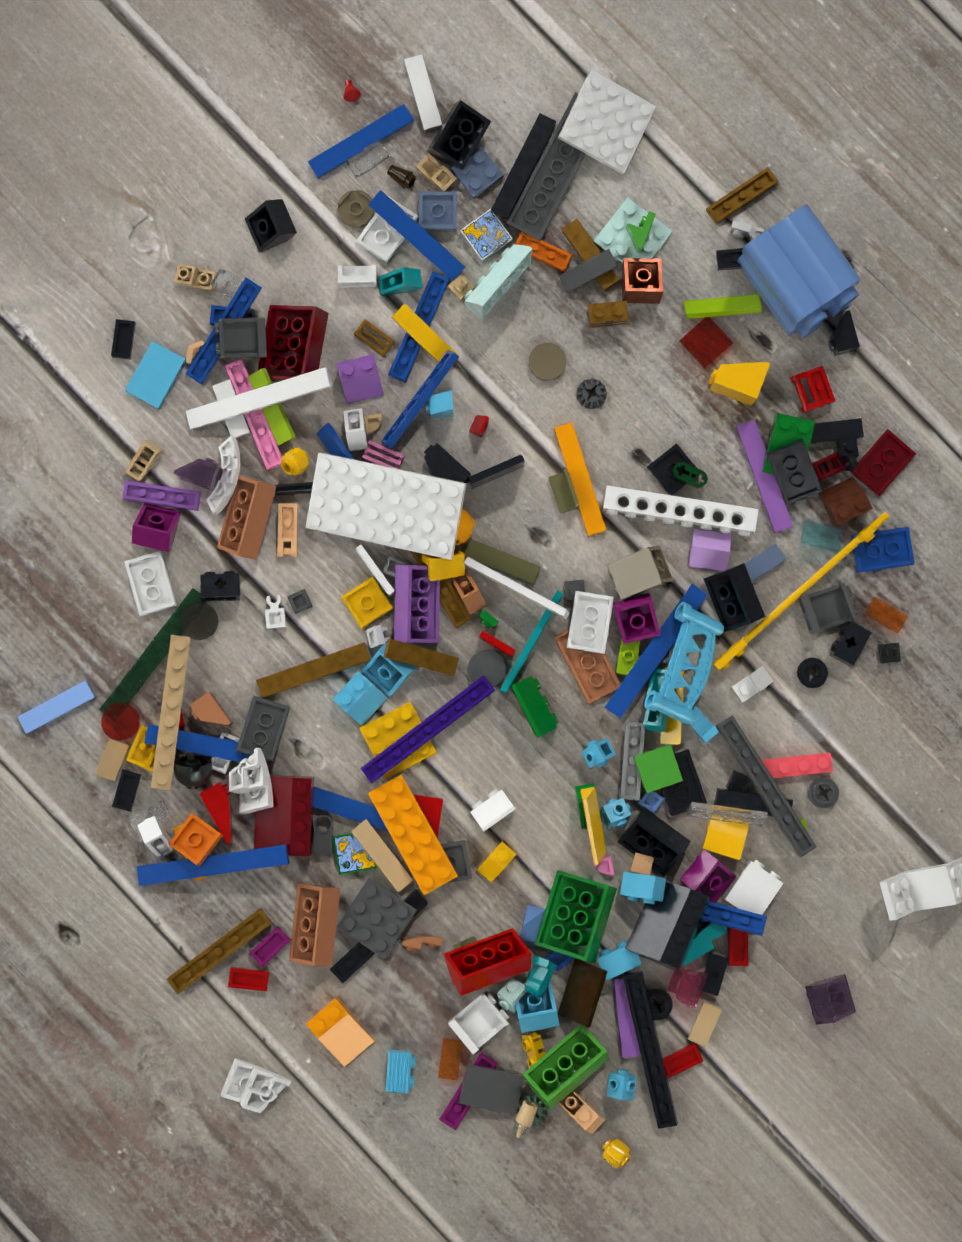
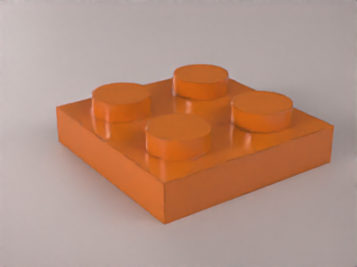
[168,813,223,867]

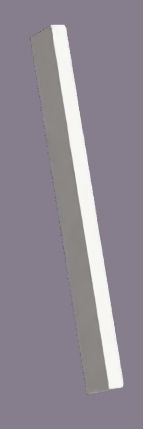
[186,367,332,430]

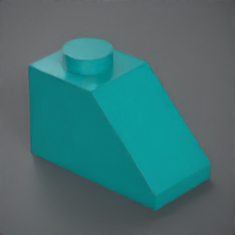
[378,267,422,295]

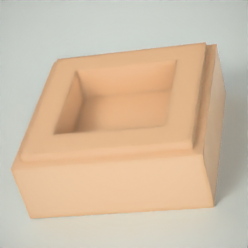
[630,853,654,875]

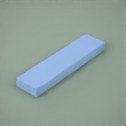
[18,681,96,734]

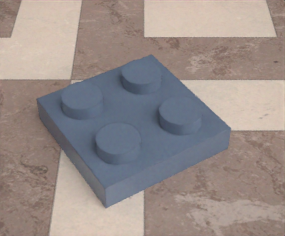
[451,146,504,199]
[419,191,457,231]

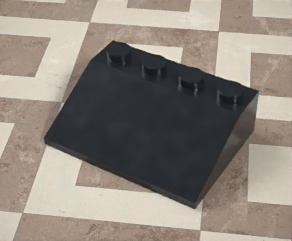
[625,881,710,973]

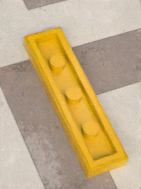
[391,303,460,362]

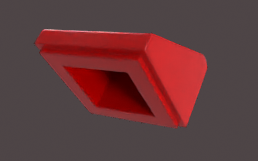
[469,415,489,437]

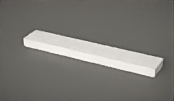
[464,557,569,619]

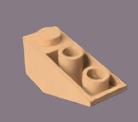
[559,1090,606,1134]

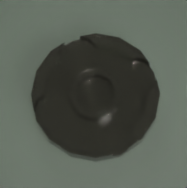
[179,602,219,640]

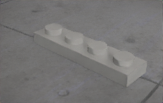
[620,722,645,801]

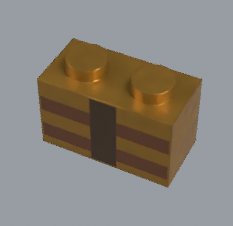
[588,301,629,328]

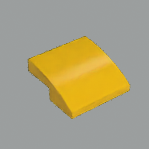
[125,724,156,772]
[702,811,749,860]

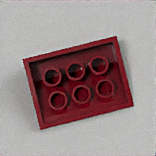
[258,305,329,382]
[254,775,315,856]

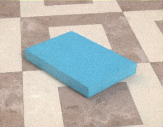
[125,341,186,409]

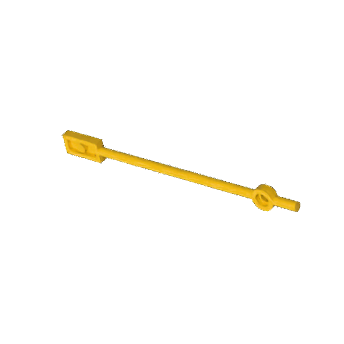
[712,512,890,670]

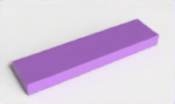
[122,480,201,511]
[613,978,641,1058]

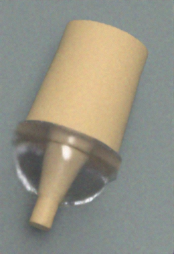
[513,1100,538,1138]

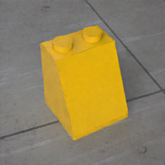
[708,362,770,406]

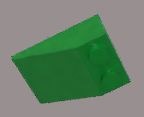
[762,413,815,475]

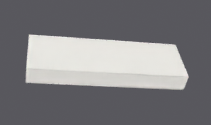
[212,380,250,438]
[356,545,395,596]

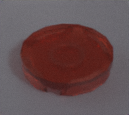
[101,702,140,741]

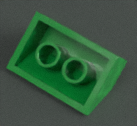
[511,676,559,738]

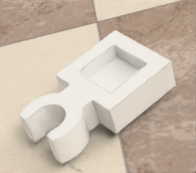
[265,595,286,629]

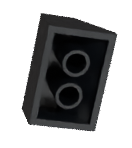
[426,100,492,170]
[703,563,766,632]
[617,807,691,876]

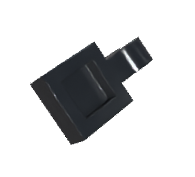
[836,438,859,471]

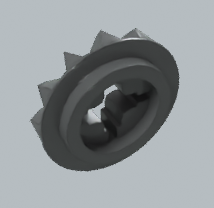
[576,378,607,409]
[808,777,839,808]

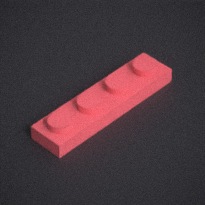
[762,753,833,778]

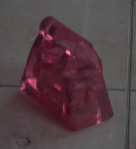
[667,970,707,1008]

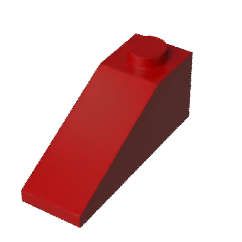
[199,782,233,844]

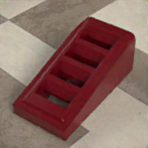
[812,452,845,482]

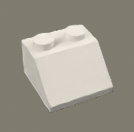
[470,789,515,832]

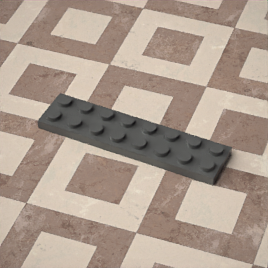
[506,92,586,241]

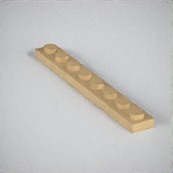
[151,635,190,791]

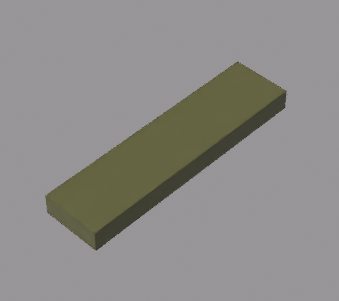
[464,539,541,585]

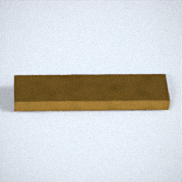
[706,167,779,225]
[561,219,620,291]
[383,638,459,676]

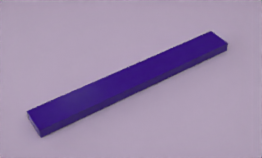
[360,675,495,783]

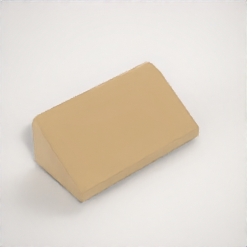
[95,738,130,781]

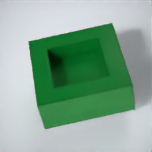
[479,610,499,629]

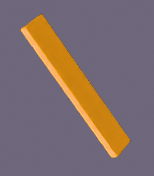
[554,422,606,537]

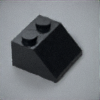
[245,199,297,252]

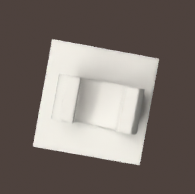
[366,625,390,649]

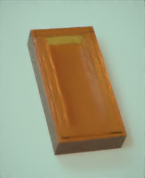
[864,597,908,633]
[438,1038,462,1080]

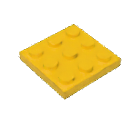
[359,701,437,779]

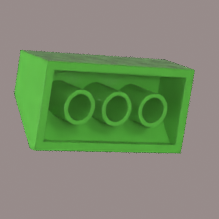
[522,1024,609,1110]

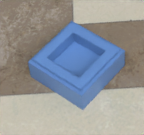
[638,791,665,814]

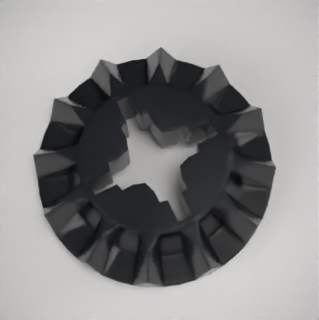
[797,658,828,688]
[648,989,673,1020]

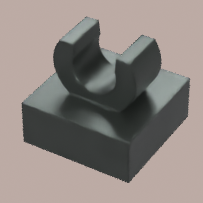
[878,643,901,664]

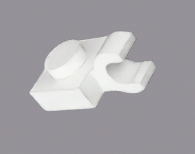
[729,220,764,240]

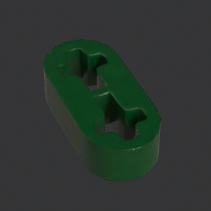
[672,462,708,488]

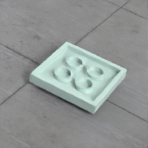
[593,197,673,265]

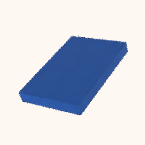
[851,527,915,573]

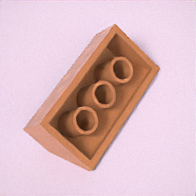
[217,475,276,560]
[289,883,340,967]

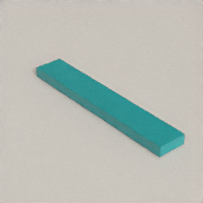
[500,590,563,694]

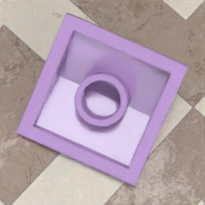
[688,529,731,571]

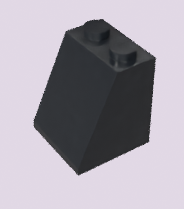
[424,443,471,484]

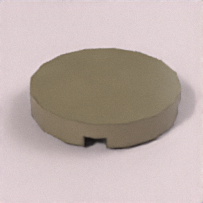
[337,190,375,228]
[529,343,566,381]

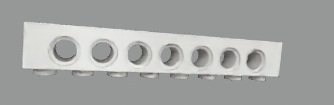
[602,485,759,536]

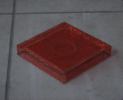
[679,317,733,369]

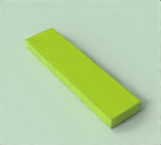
[683,294,762,319]
[248,368,296,446]

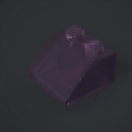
[173,457,223,491]
[805,974,856,1025]

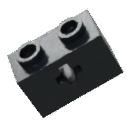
[200,571,240,602]
[830,621,872,667]

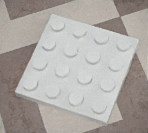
[558,69,656,174]

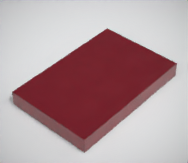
[850,429,917,497]

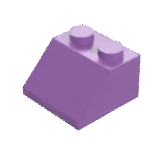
[337,354,384,404]

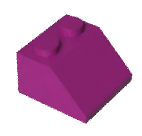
[132,503,181,552]
[613,593,661,644]
[680,849,736,903]

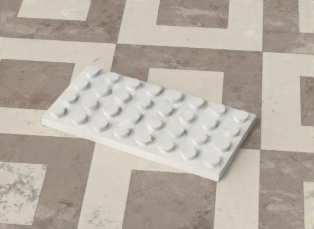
[305,452,467,560]

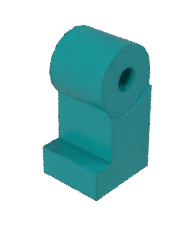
[525,956,557,997]

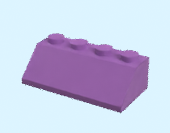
[394,565,440,643]

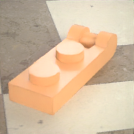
[277,503,298,557]

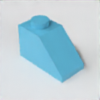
[426,391,454,418]

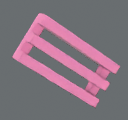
[362,440,404,469]

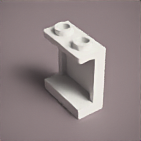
[723,859,783,915]
[448,992,510,1054]

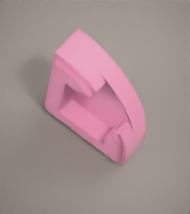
[592,856,615,875]

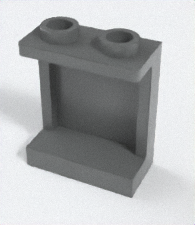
[215,317,267,358]
[798,583,858,634]

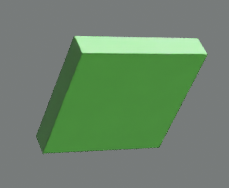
[633,744,683,793]

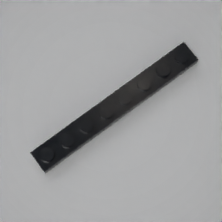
[623,971,678,1129]

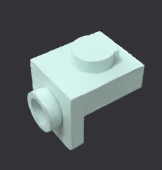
[497,977,526,1013]

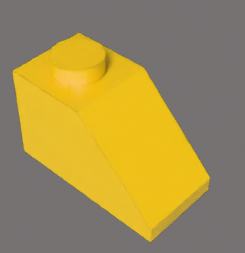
[477,841,517,882]

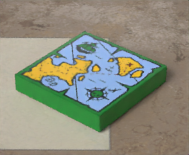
[333,833,377,875]

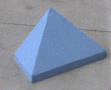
[520,905,545,947]

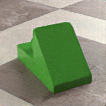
[626,211,656,253]

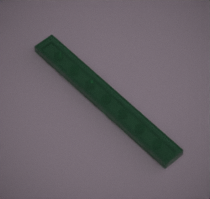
[99,588,207,721]

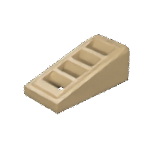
[125,440,163,482]

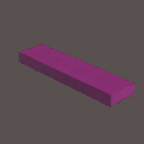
[439,1052,497,1130]

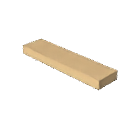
[350,819,413,892]

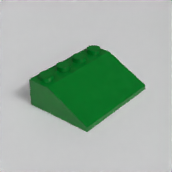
[535,870,617,963]

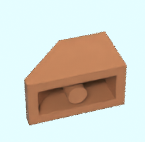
[450,569,487,614]
[190,692,233,725]

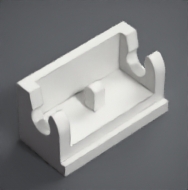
[338,265,377,288]

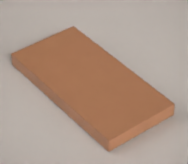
[553,628,621,705]

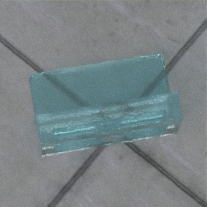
[800,521,842,552]

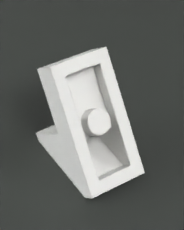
[731,666,773,703]

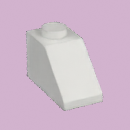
[343,408,368,451]
[137,816,175,859]

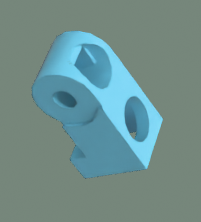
[689,705,719,743]

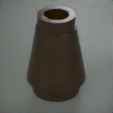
[387,165,416,189]

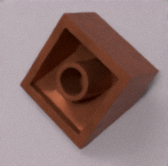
[622,258,663,304]
[818,477,873,527]

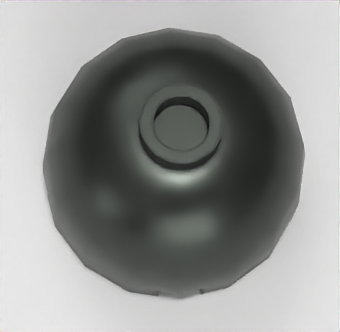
[174,756,212,789]

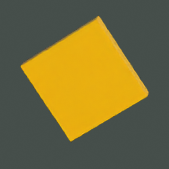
[341,576,394,629]

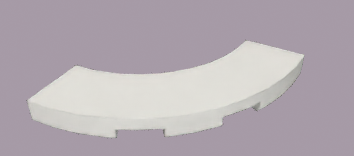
[206,436,240,515]

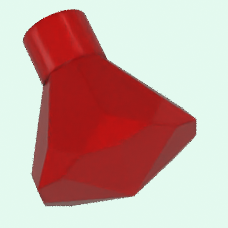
[343,80,361,102]

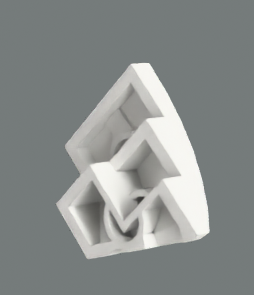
[221,1058,291,1113]

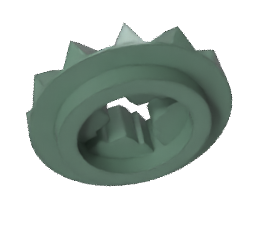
[517,1095,548,1127]

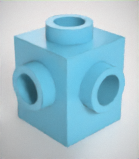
[581,738,616,768]
[599,798,631,829]
[607,1069,637,1100]

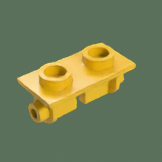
[522,1031,546,1068]

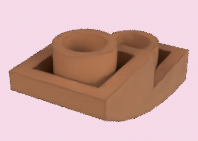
[402,935,444,952]

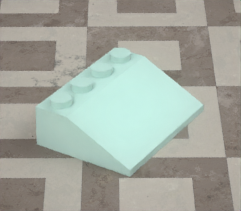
[464,244,532,320]

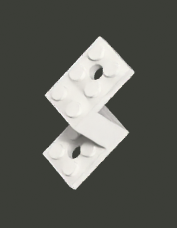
[880,857,962,921]

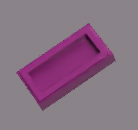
[250,926,291,967]

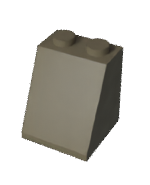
[608,546,673,600]

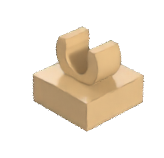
[448,273,474,302]

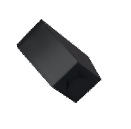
[828,310,860,356]

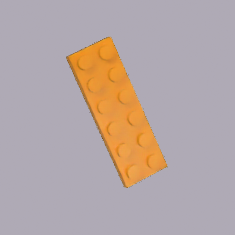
[368,774,458,895]

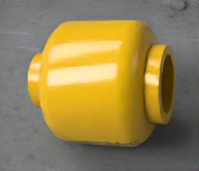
[281,447,309,476]
[602,1138,632,1168]

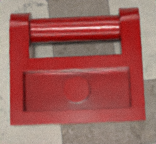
[790,366,836,413]

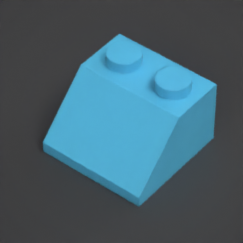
[362,643,417,697]
[332,671,388,726]
[516,981,560,1033]

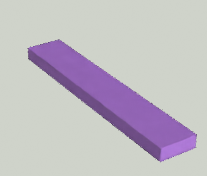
[736,419,793,533]

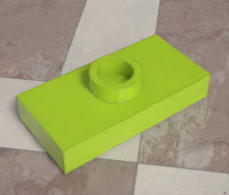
[615,637,641,675]

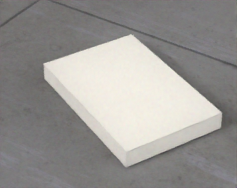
[356,196,419,264]
[124,551,177,617]
[566,591,614,654]

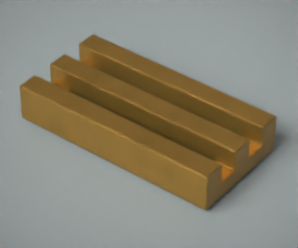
[353,319,395,357]

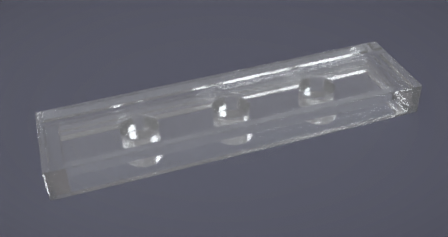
[687,802,767,826]

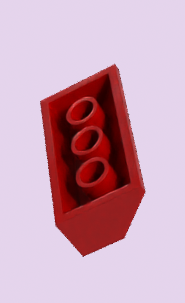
[444,928,531,996]

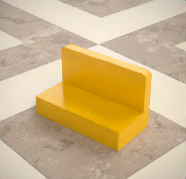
[422,548,465,581]

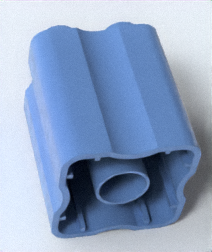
[737,204,861,339]

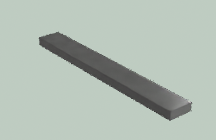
[716,715,817,858]

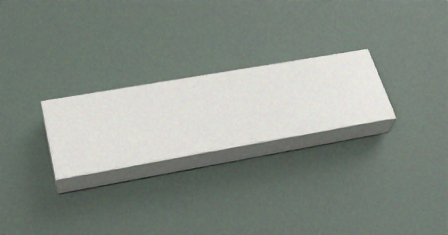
[404,54,442,132]

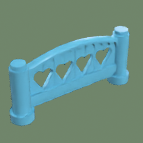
[645,602,724,724]

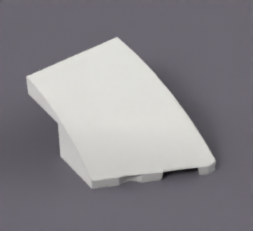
[229,748,273,815]

